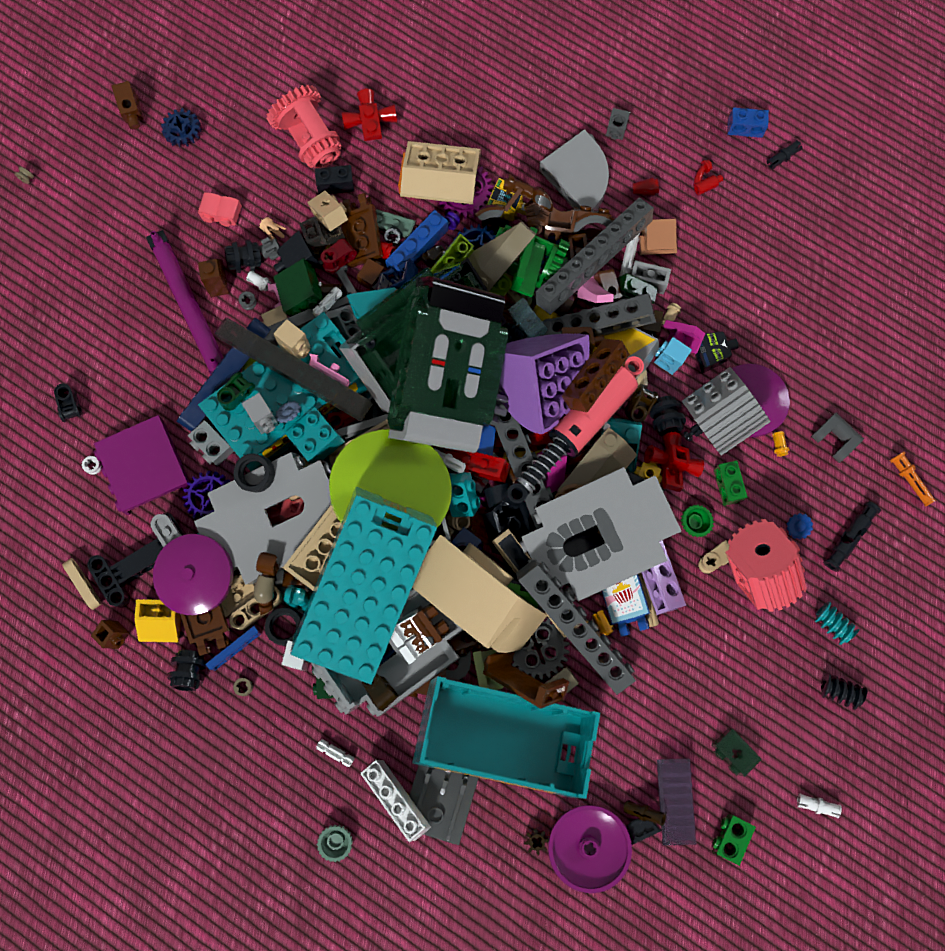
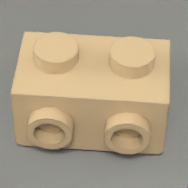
[221,574,254,618]

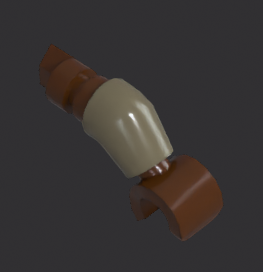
[254,552,280,616]

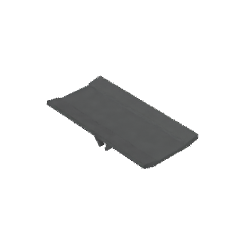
[409,765,478,845]

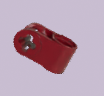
[321,238,357,273]

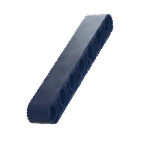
[176,317,271,432]

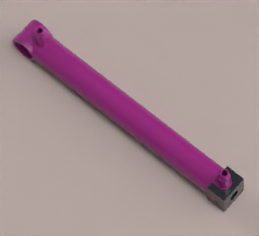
[146,230,224,375]

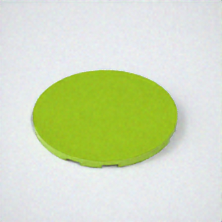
[329,429,452,532]

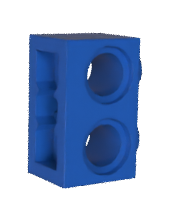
[727,107,769,138]

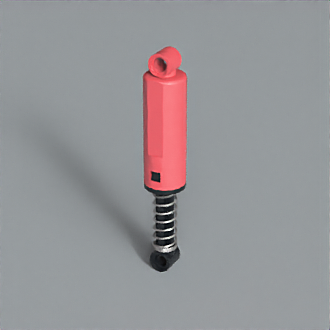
[505,356,644,506]

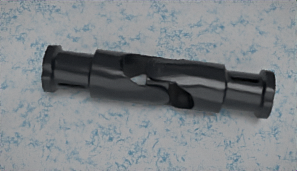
[823,501,881,572]

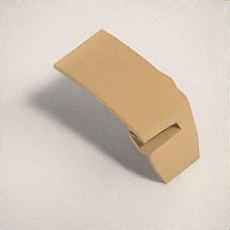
[412,534,547,653]

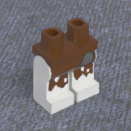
[391,604,449,664]

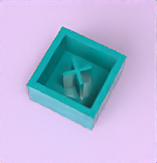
[285,407,345,464]

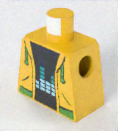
[487,178,526,221]

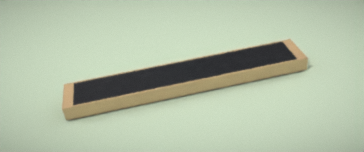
[492,529,580,638]

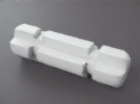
[313,287,342,317]
[316,739,354,767]

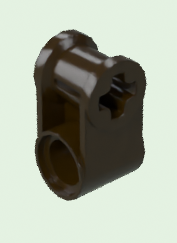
[625,384,658,422]
[362,673,399,711]

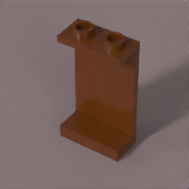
[483,651,569,709]

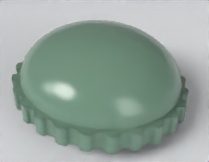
[317,824,353,862]

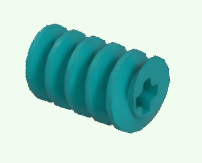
[815,601,860,645]

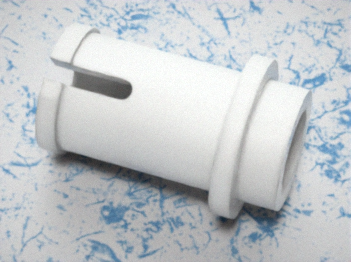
[246,271,271,291]

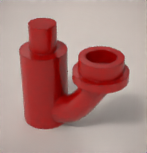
[693,160,723,196]

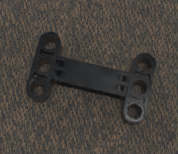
[87,513,186,608]

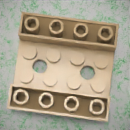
[400,141,481,204]

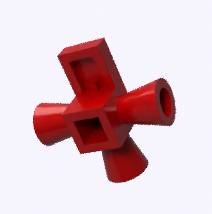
[342,88,397,141]
[644,432,704,492]

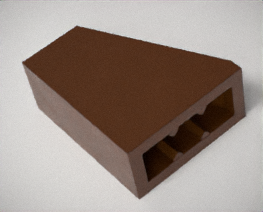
[198,259,229,297]

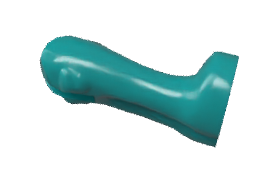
[284,586,313,612]

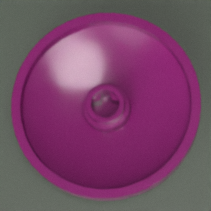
[732,364,790,438]
[153,534,233,615]
[548,805,632,893]

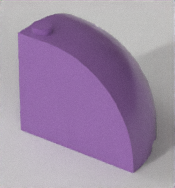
[488,334,590,435]

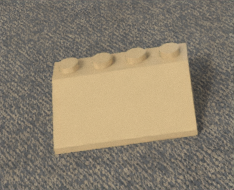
[283,505,341,591]

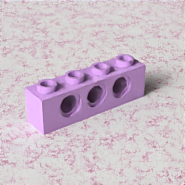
[641,540,686,615]

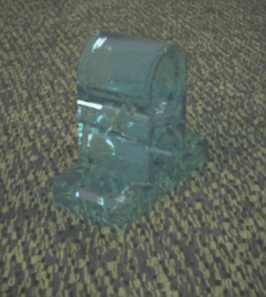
[508,298,548,338]

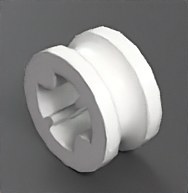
[82,456,102,475]

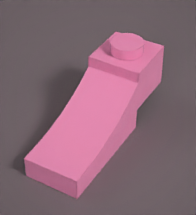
[577,275,614,303]

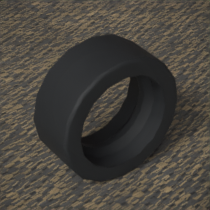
[233,453,275,493]
[264,607,302,646]

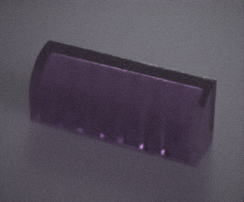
[657,758,696,845]

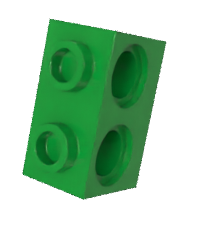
[714,461,748,506]
[712,814,756,866]

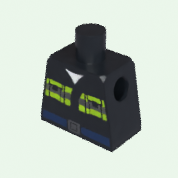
[695,332,739,373]

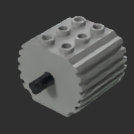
[682,367,770,456]

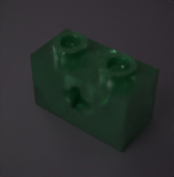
[711,729,762,777]

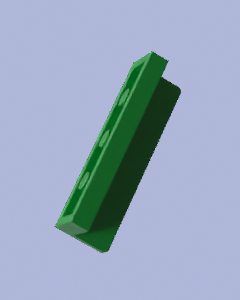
[511,227,546,297]

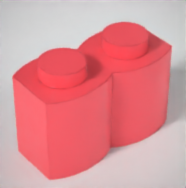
[198,193,242,227]

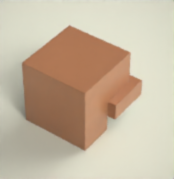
[639,219,677,255]

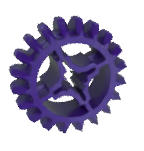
[182,471,231,519]

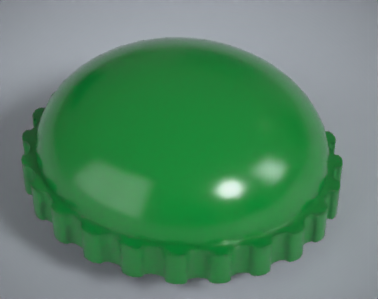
[681,505,714,537]

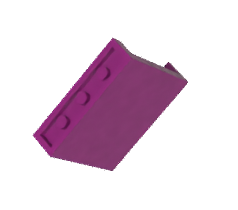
[94,415,190,515]

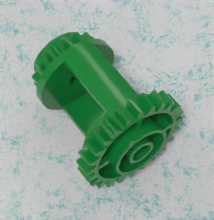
[495,225,570,289]

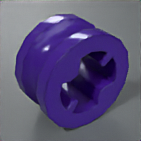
[444,211,460,230]

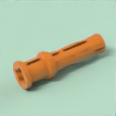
[889,451,936,507]

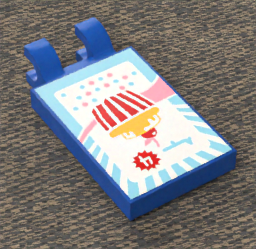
[602,574,651,637]

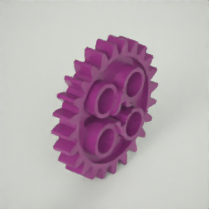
[436,161,493,219]

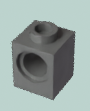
[606,108,630,140]

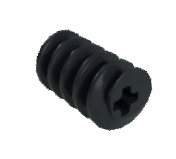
[820,673,868,710]

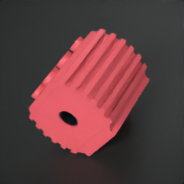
[726,519,807,612]

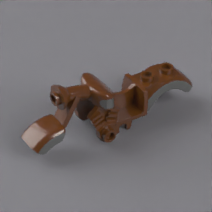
[475,174,615,241]

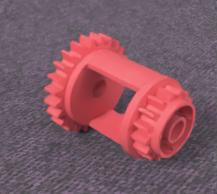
[266,85,341,168]

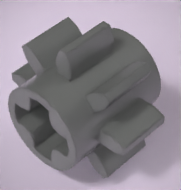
[259,237,281,260]

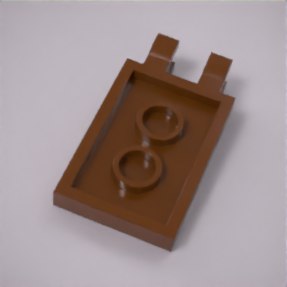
[342,193,383,268]
[180,604,230,656]

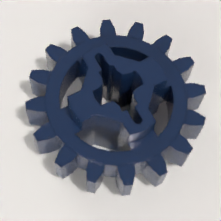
[161,108,202,148]

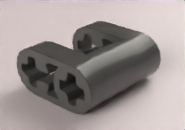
[811,412,864,463]

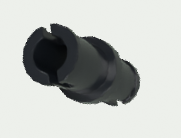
[767,140,803,170]

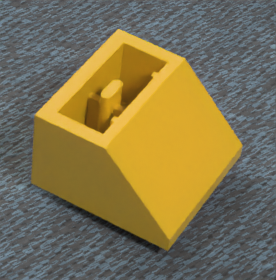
[134,599,181,642]

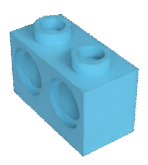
[654,337,692,375]

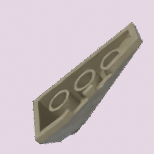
[462,222,536,296]
[558,427,637,491]

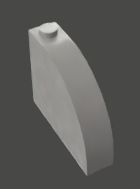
[539,129,609,210]

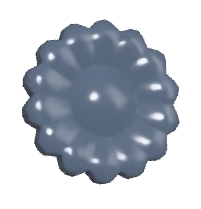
[275,401,301,423]

